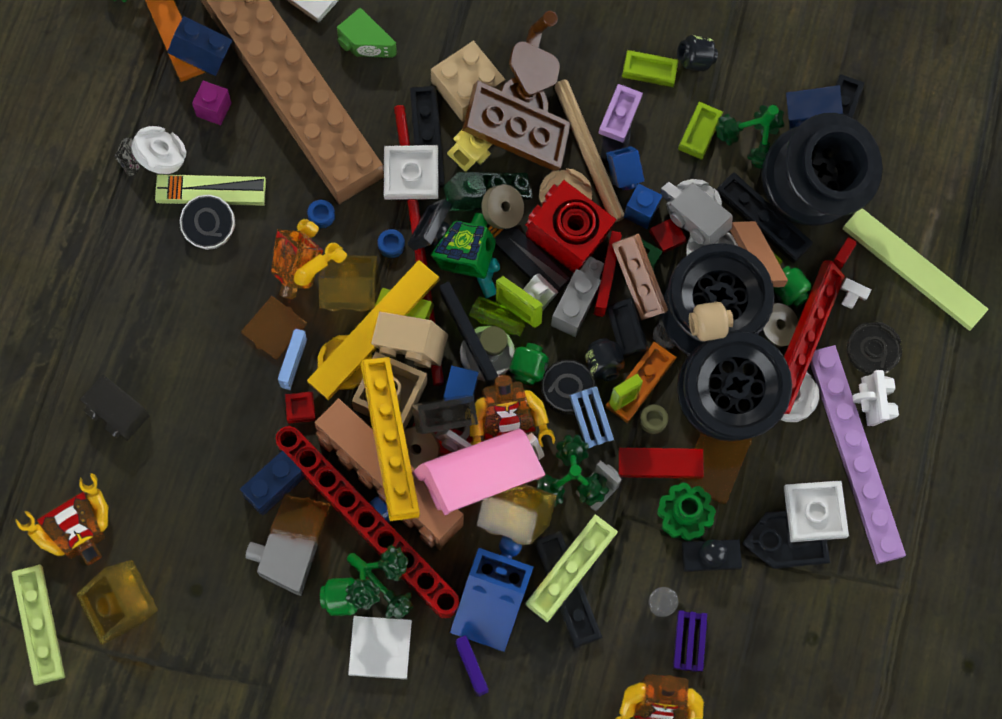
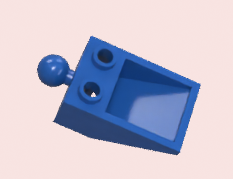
[450,534,533,652]

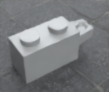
[661,182,733,246]
[551,257,604,337]

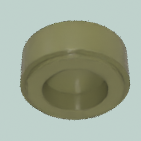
[480,326,508,356]
[640,405,668,434]

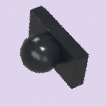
[408,199,452,251]
[682,539,742,572]

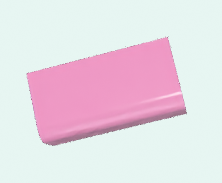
[412,429,545,516]

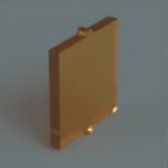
[241,296,307,360]
[271,495,330,542]

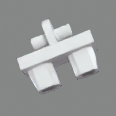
[852,370,899,426]

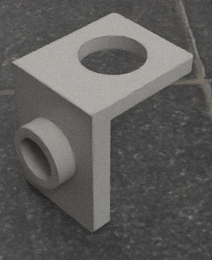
[435,409,472,452]
[576,461,622,511]

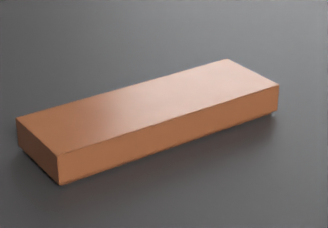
[730,221,788,287]
[612,234,668,320]

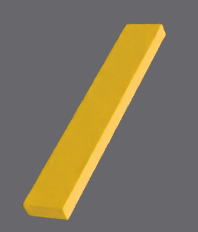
[307,260,440,401]
[360,357,420,521]

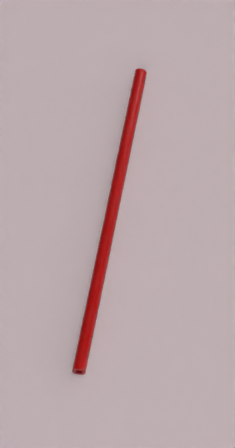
[394,105,444,386]

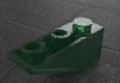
[444,172,533,211]

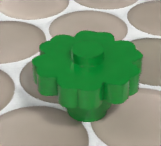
[657,483,716,541]

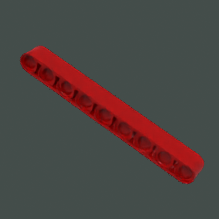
[276,426,459,618]

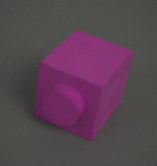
[192,81,231,126]

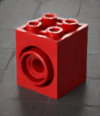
[525,180,617,273]

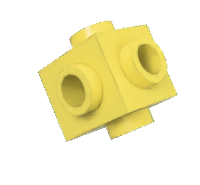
[447,130,492,172]

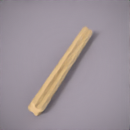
[555,80,624,222]

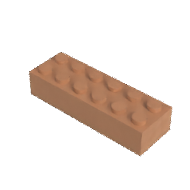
[314,398,464,550]

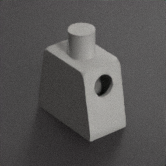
[245,533,318,596]

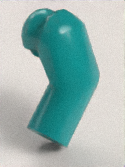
[477,258,500,299]

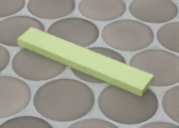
[842,208,988,331]

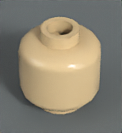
[689,302,733,341]

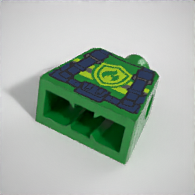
[431,213,496,279]

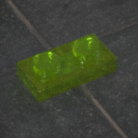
[469,296,527,336]

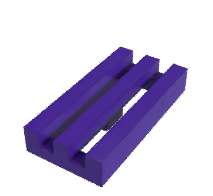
[673,610,707,672]
[456,635,489,696]

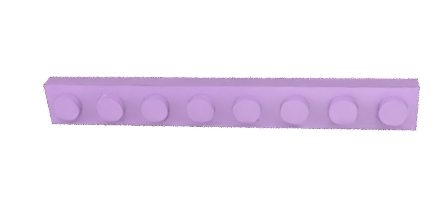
[810,345,906,564]

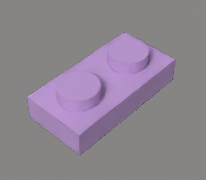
[598,84,643,143]

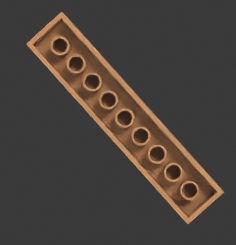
[201,0,384,204]

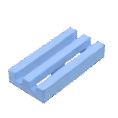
[278,329,307,390]
[569,387,614,448]

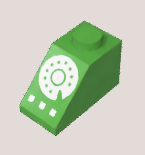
[337,8,397,58]

